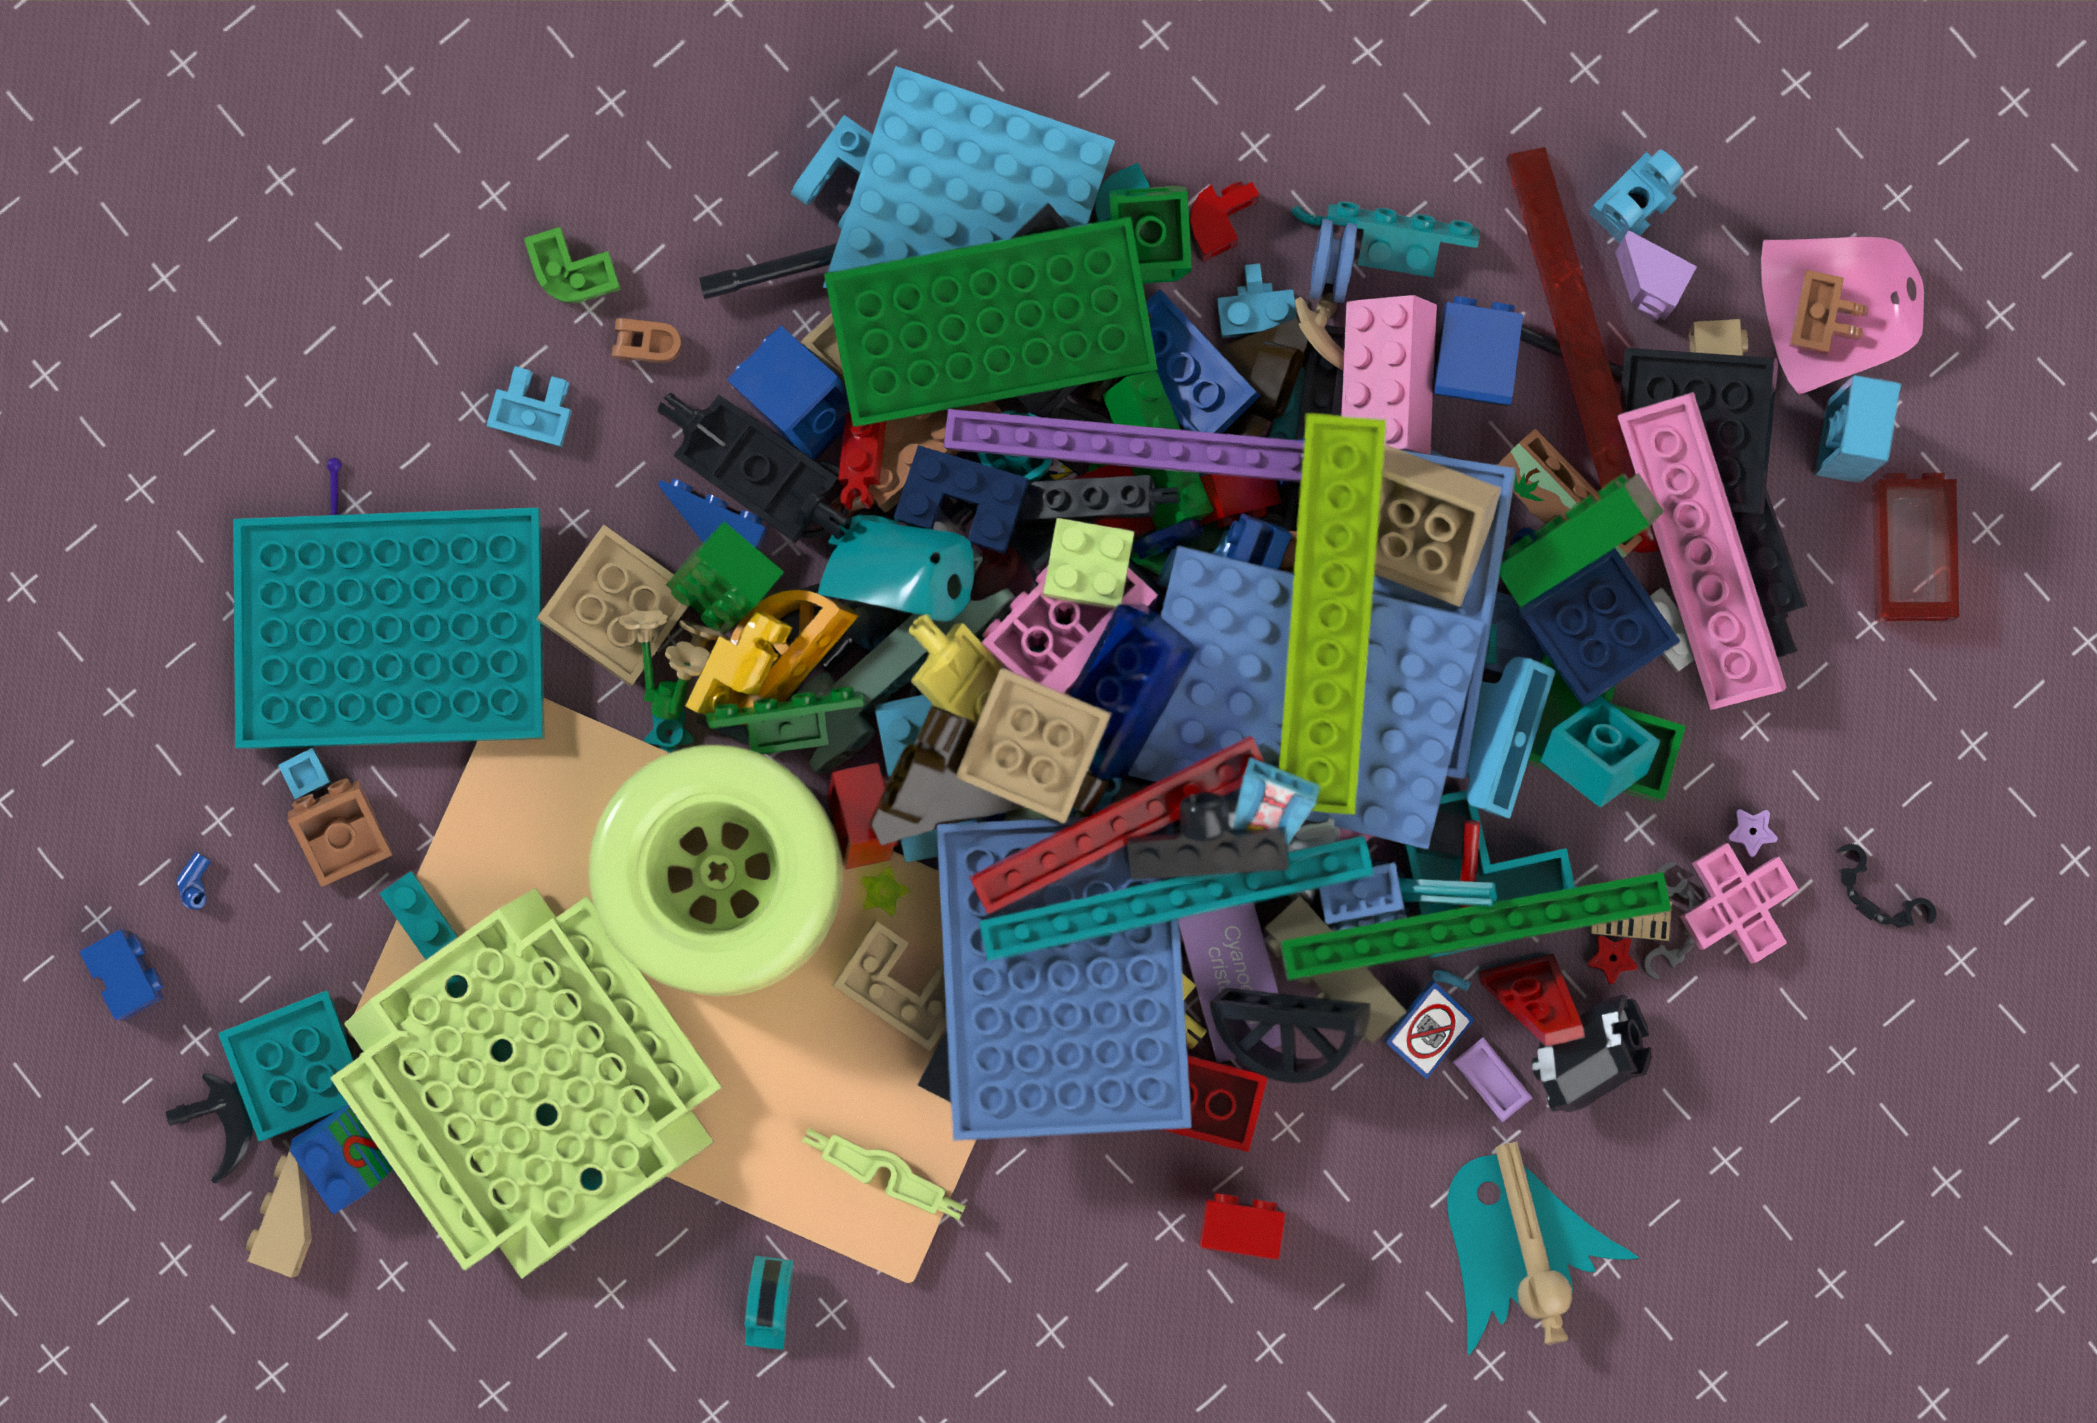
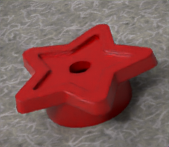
[1587,935,1638,985]

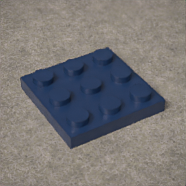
[1516,548,1680,707]

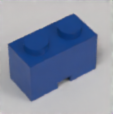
[79,929,164,1021]

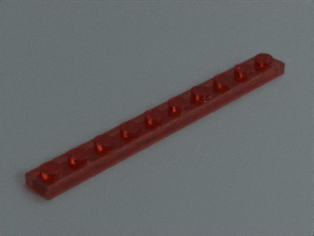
[1506,147,1636,489]

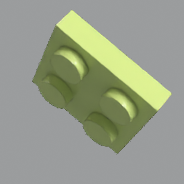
[1043,518,1134,610]

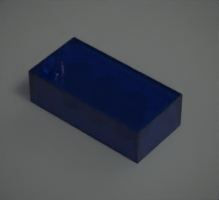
[1068,604,1199,779]

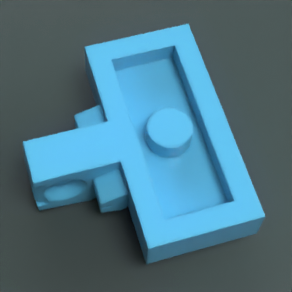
[1217,263,1297,338]

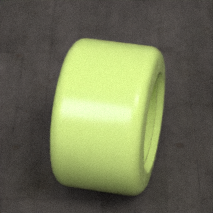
[589,745,843,996]

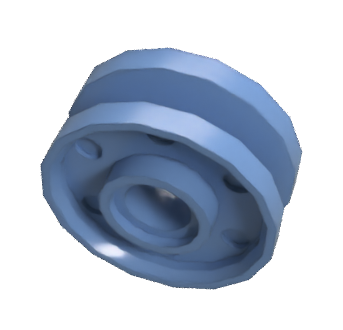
[1309,219,1357,304]

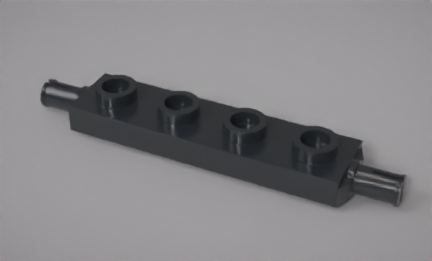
[976,475,1181,524]

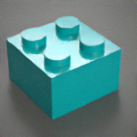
[1541,696,1660,808]

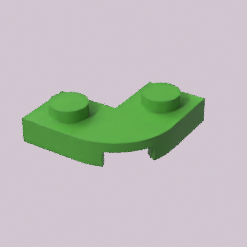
[524,227,621,303]

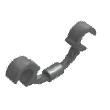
[1643,862,1699,980]

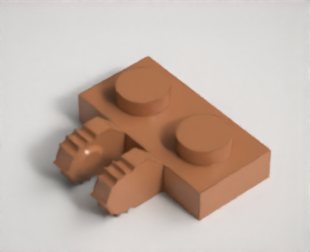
[1789,270,1868,354]

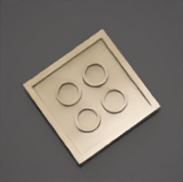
[536,525,688,687]
[956,668,1111,823]

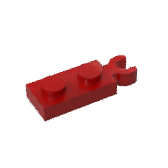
[838,412,887,510]

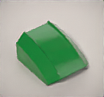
[1109,186,1192,284]

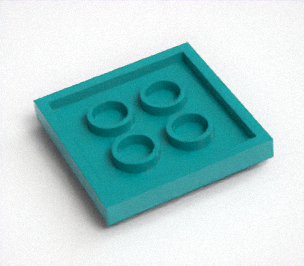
[218,990,355,1142]

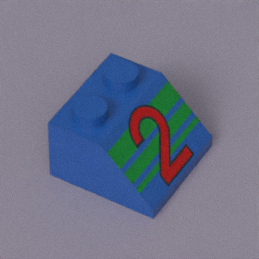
[290,1104,393,1215]

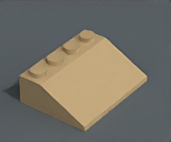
[1374,444,1501,607]

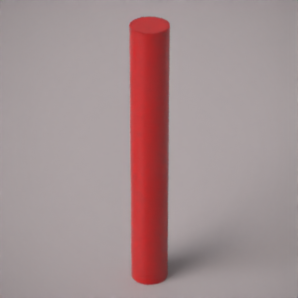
[1458,820,1480,909]

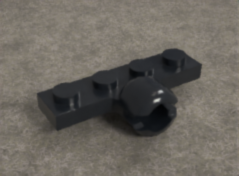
[1127,792,1290,880]

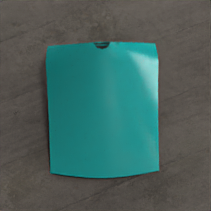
[818,520,974,621]

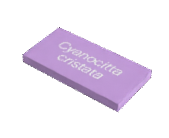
[1179,903,1281,1063]

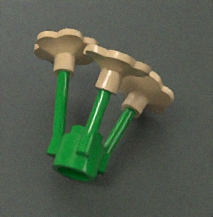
[619,610,726,720]

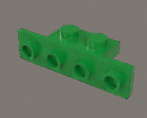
[706,687,865,755]

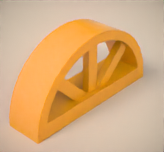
[728,590,859,726]

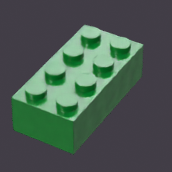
[1499,473,1664,607]

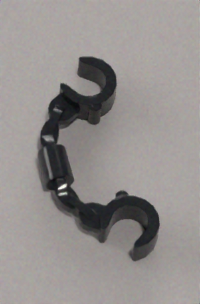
[1836,844,1936,927]

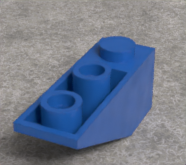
[658,478,768,551]

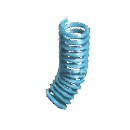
[1433,970,1471,991]

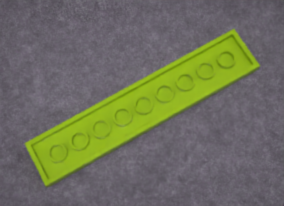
[1279,413,1387,815]

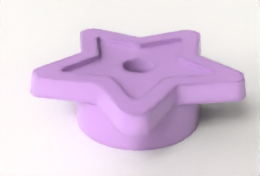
[1727,809,1778,858]

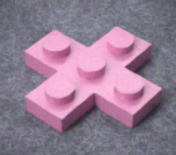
[1680,843,1799,963]

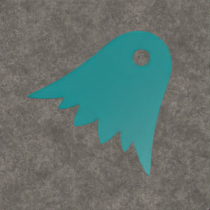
[1447,1155,1639,1355]

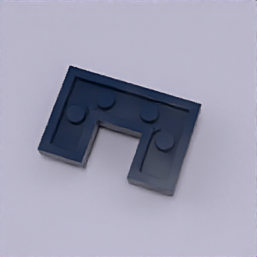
[894,445,1030,554]

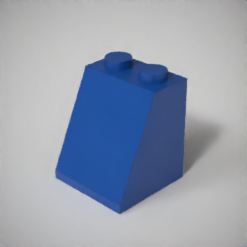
[1433,296,1523,406]
[727,325,850,461]

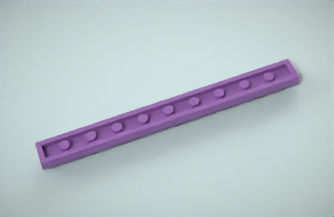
[944,409,1304,482]

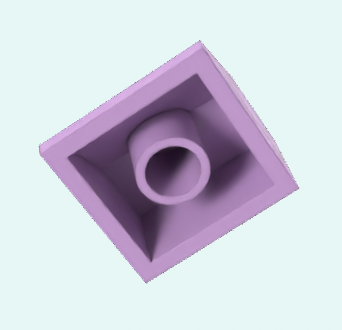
[1615,230,1697,321]

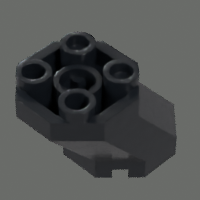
[1532,995,1652,1112]

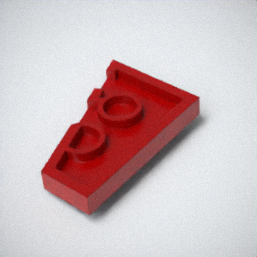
[1479,953,1584,1046]

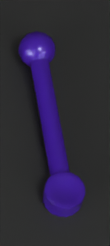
[327,458,342,515]

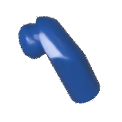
[177,851,212,910]

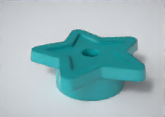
[644,711,694,753]

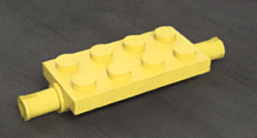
[909,614,1004,723]

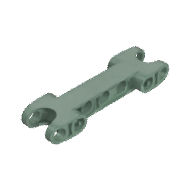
[790,548,1016,774]

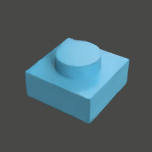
[278,748,332,800]

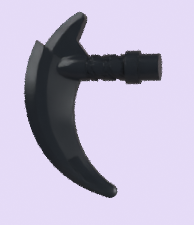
[166,1073,253,1183]

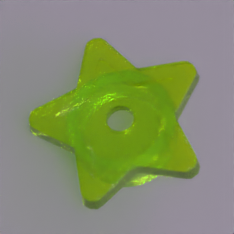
[861,866,910,917]

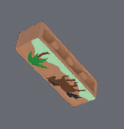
[1497,429,1643,558]

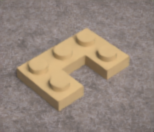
[833,921,947,1051]

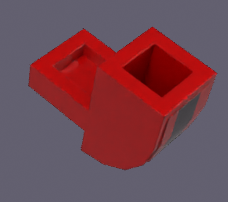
[1189,181,1259,262]

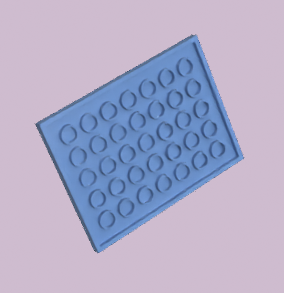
[1123,546,1485,849]
[937,817,1191,1141]

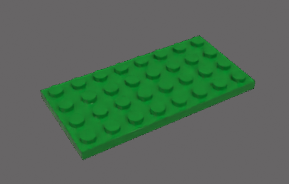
[824,216,1158,427]

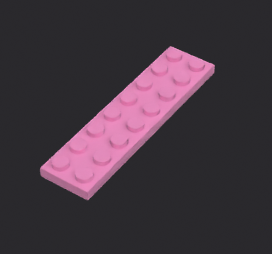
[1618,392,1787,710]

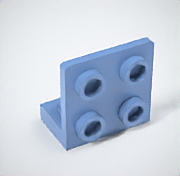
[1319,863,1407,931]

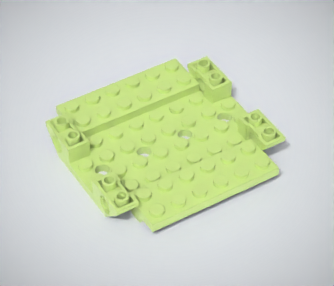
[331,888,723,1279]

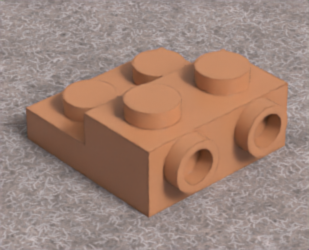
[288,778,392,887]

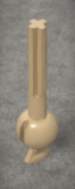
[1495,1142,1572,1345]

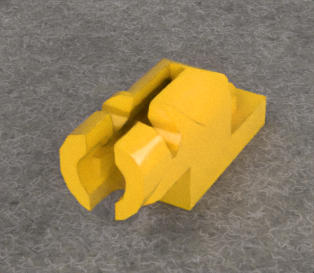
[686,610,792,715]

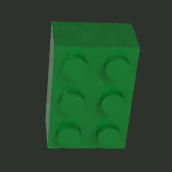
[666,521,783,634]

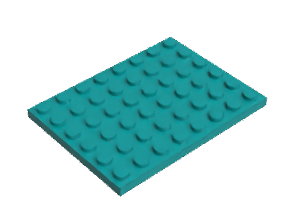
[233,507,545,750]

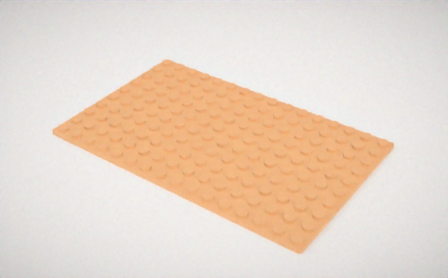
[348,698,976,1283]

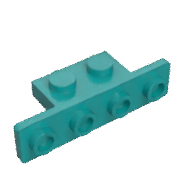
[1327,201,1479,278]

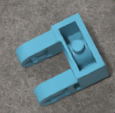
[791,115,873,230]
[1589,149,1684,243]

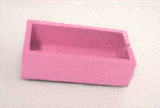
[1341,295,1437,455]

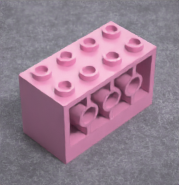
[982,566,1158,697]

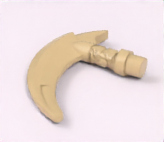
[1295,293,1344,371]

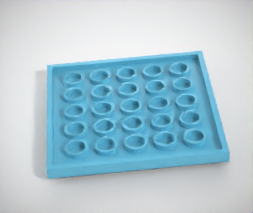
[823,66,1115,288]

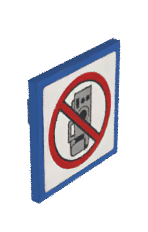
[1383,980,1475,1080]

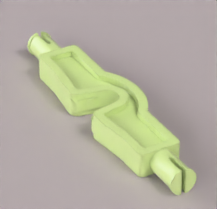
[802,1127,966,1221]

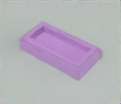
[1453,1037,1532,1123]

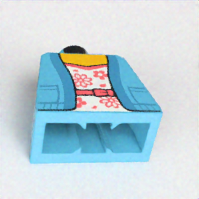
[1233,758,1320,844]

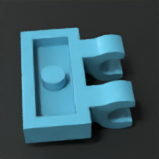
[486,366,572,447]

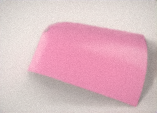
[1761,237,1924,395]

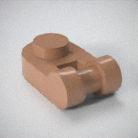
[611,318,682,363]

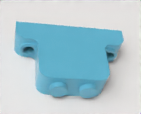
[1466,657,1556,819]

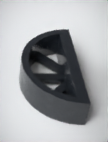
[1210,987,1370,1083]

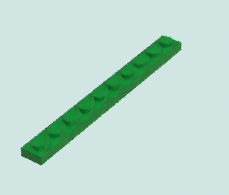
[1280,872,1671,981]

